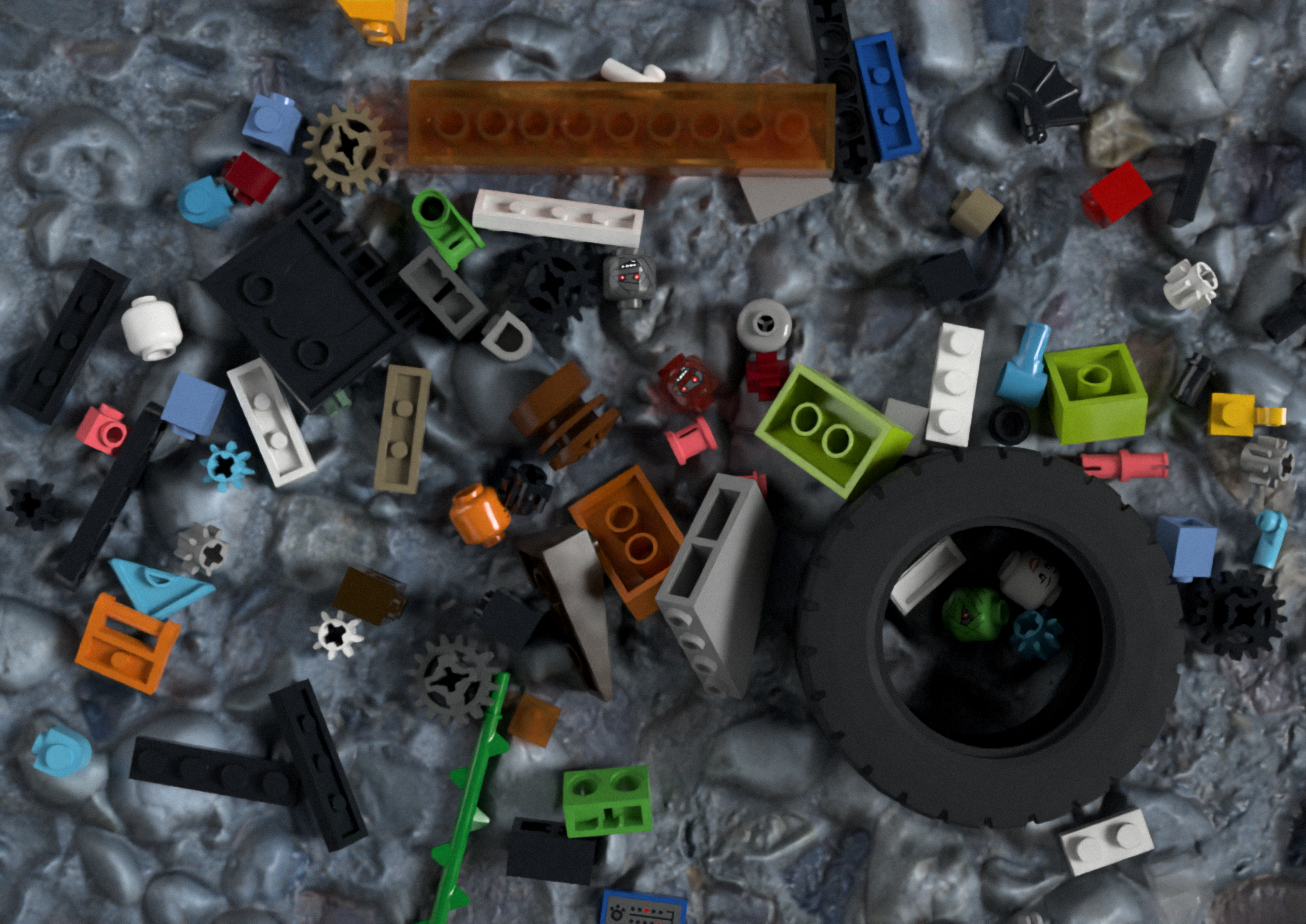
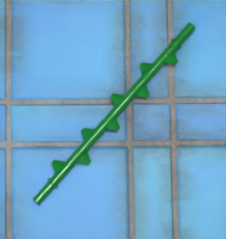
[413,670,511,924]

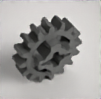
[408,634,501,726]

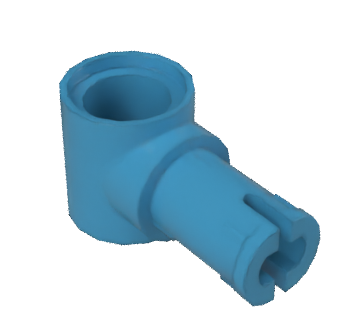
[994,321,1051,409]

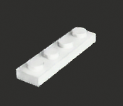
[472,189,644,248]

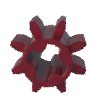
[746,351,790,402]

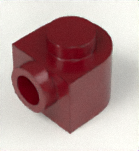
[220,151,282,207]

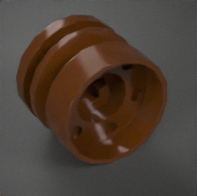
[508,360,621,473]

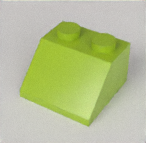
[1043,343,1148,446]

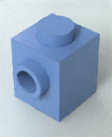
[242,92,305,157]
[160,372,228,440]
[1155,516,1218,583]

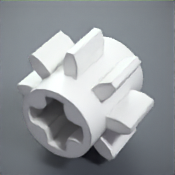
[1164,259,1218,314]
[310,610,365,660]

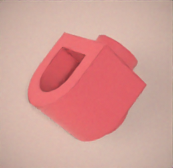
[74,402,132,458]

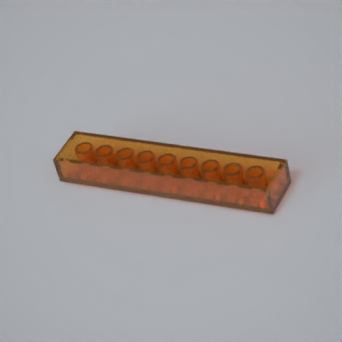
[408,80,836,178]

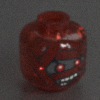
[656,353,718,416]

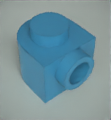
[178,175,234,228]

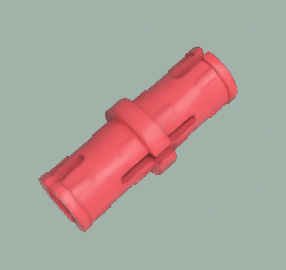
[1079,449,1169,482]

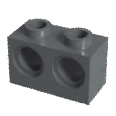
[398,245,491,341]

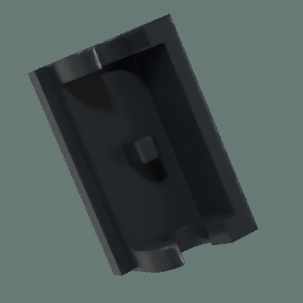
[506,817,597,886]

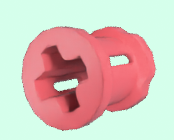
[664,415,718,467]

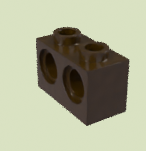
[332,565,409,627]

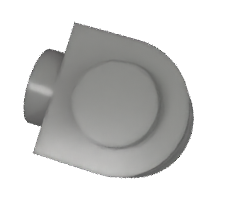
[481,310,534,364]

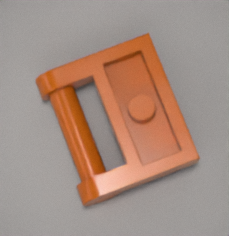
[74,592,181,695]

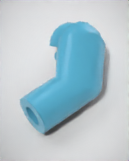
[1252,509,1288,570]

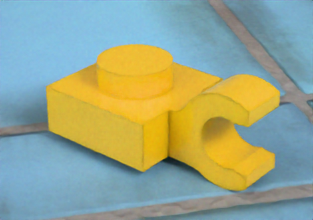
[1207,393,1287,437]

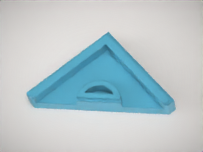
[108,558,216,621]

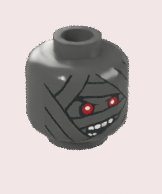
[602,248,657,310]

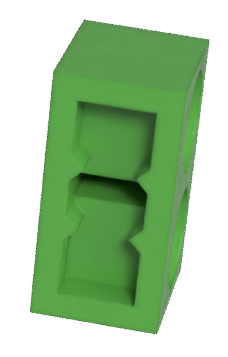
[563,765,653,838]

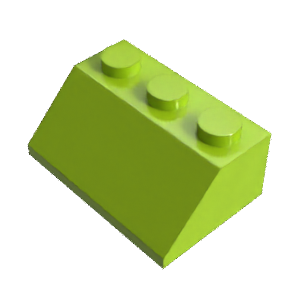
[754,362,915,501]

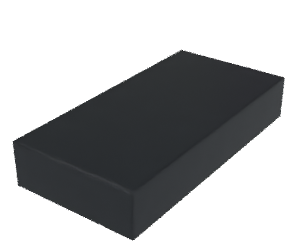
[1167,138,1217,228]

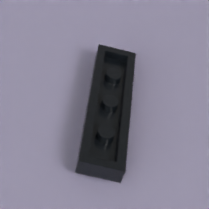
[9,257,132,425]
[268,678,369,853]
[128,735,302,808]

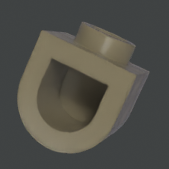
[948,185,1004,242]

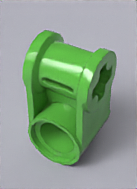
[412,189,486,271]

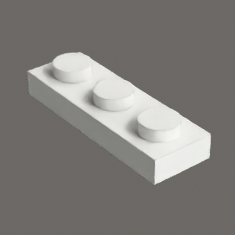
[922,322,985,450]
[227,358,317,488]

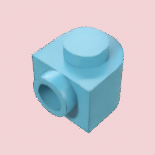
[31,725,92,778]

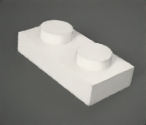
[1058,806,1155,876]

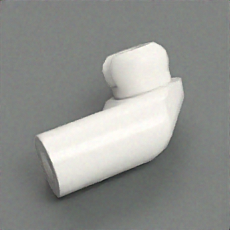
[601,58,665,95]

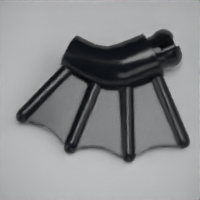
[1002,45,1088,145]

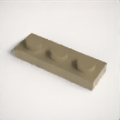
[373,364,432,494]

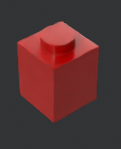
[1079,160,1154,230]

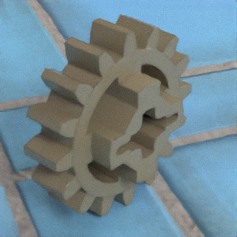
[302,102,396,196]

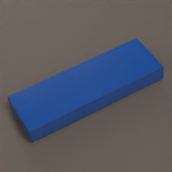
[852,31,922,163]

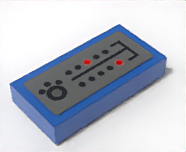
[600,887,688,924]

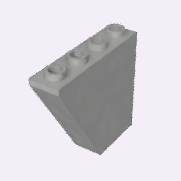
[655,473,778,700]

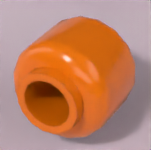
[449,483,512,548]

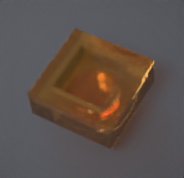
[507,692,563,748]

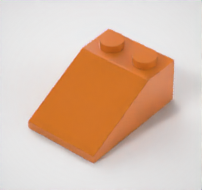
[567,464,685,622]

